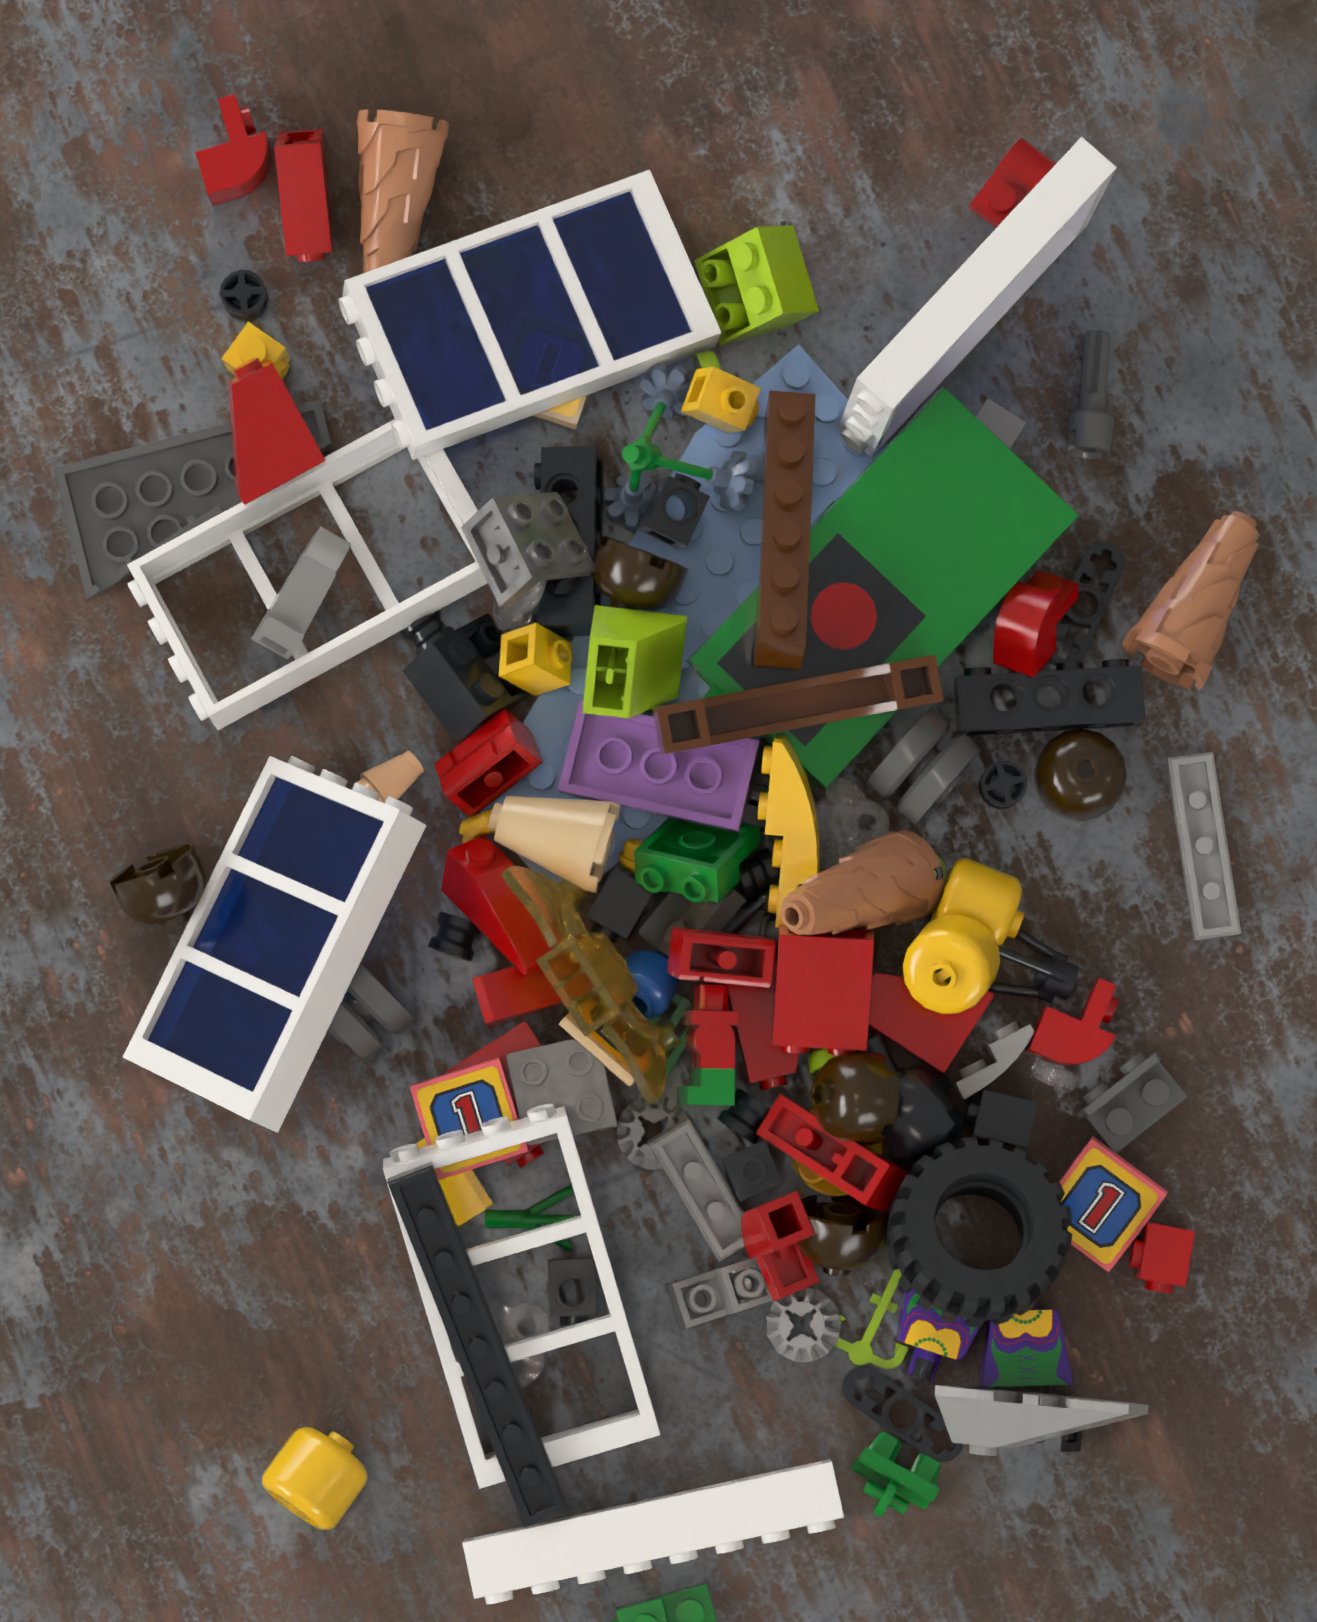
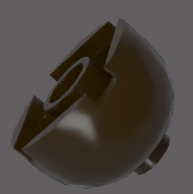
[593,535,689,612]
[1033,729,1127,822]
[109,844,206,929]
[810,1050,900,1146]
[798,1195,889,1276]

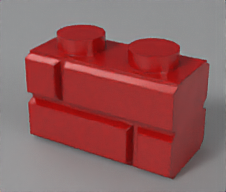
[434,709,543,817]
[667,927,776,988]

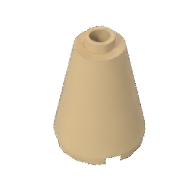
[488,796,621,893]

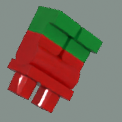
[677,985,739,1106]

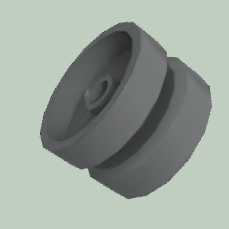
[866,707,981,825]
[296,962,414,1063]

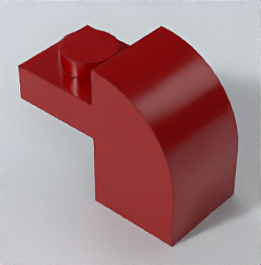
[195,94,271,206]
[969,138,1057,228]
[993,570,1079,677]
[1025,978,1119,1066]
[741,1191,820,1301]

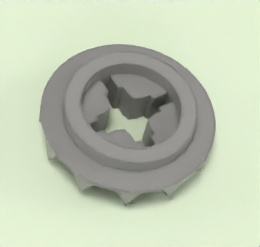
[616,1095,688,1170]
[766,1287,841,1362]

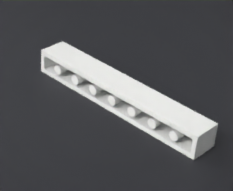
[462,1459,844,1604]

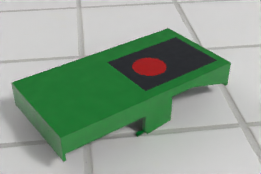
[686,387,1079,788]

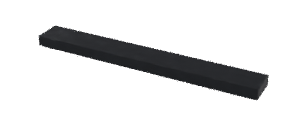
[387,1162,569,1527]

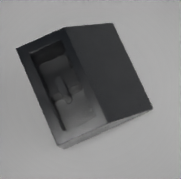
[403,613,532,744]

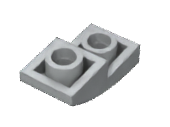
[953,1021,1034,1100]
[666,1258,773,1330]

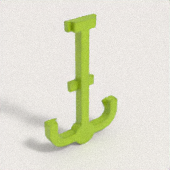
[835,1269,909,1369]

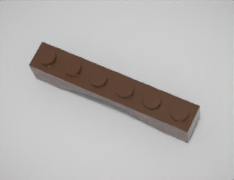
[754,391,816,669]
[652,655,944,754]

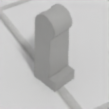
[251,526,351,660]

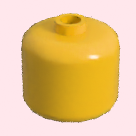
[930,858,1024,946]
[903,914,1000,1014]
[262,1427,368,1530]

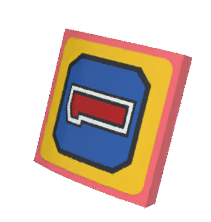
[410,1057,528,1180]
[1059,1136,1168,1272]

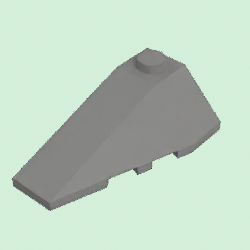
[935,1385,1149,1456]

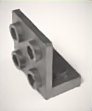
[461,492,594,607]
[506,1039,618,1145]

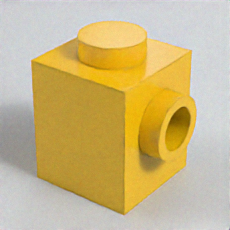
[221,322,290,380]
[681,366,761,433]
[499,623,572,696]

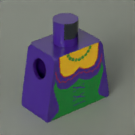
[897,1289,979,1382]
[980,1301,1073,1388]

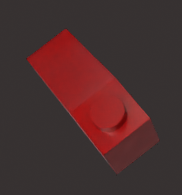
[441,834,563,976]
[756,1094,909,1213]

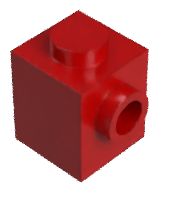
[1129,1223,1195,1294]

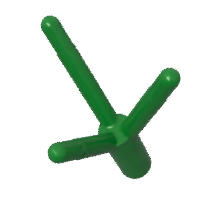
[485,1184,575,1251]

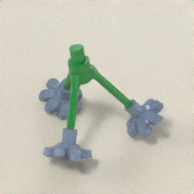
[602,364,758,532]

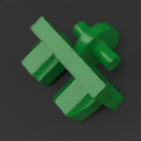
[850,1432,941,1517]

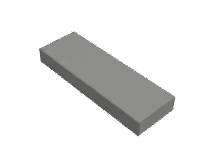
[647,1117,745,1262]

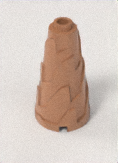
[356,109,449,293]
[1122,511,1260,690]
[781,829,944,936]

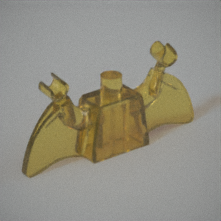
[502,866,682,1104]

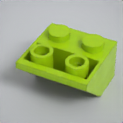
[694,225,819,346]
[582,605,688,719]

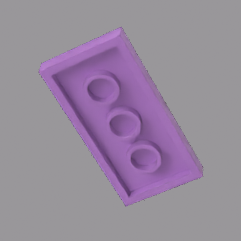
[558,701,761,833]

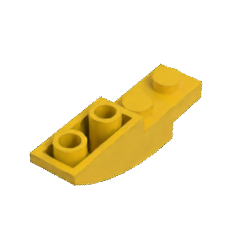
[758,733,820,928]

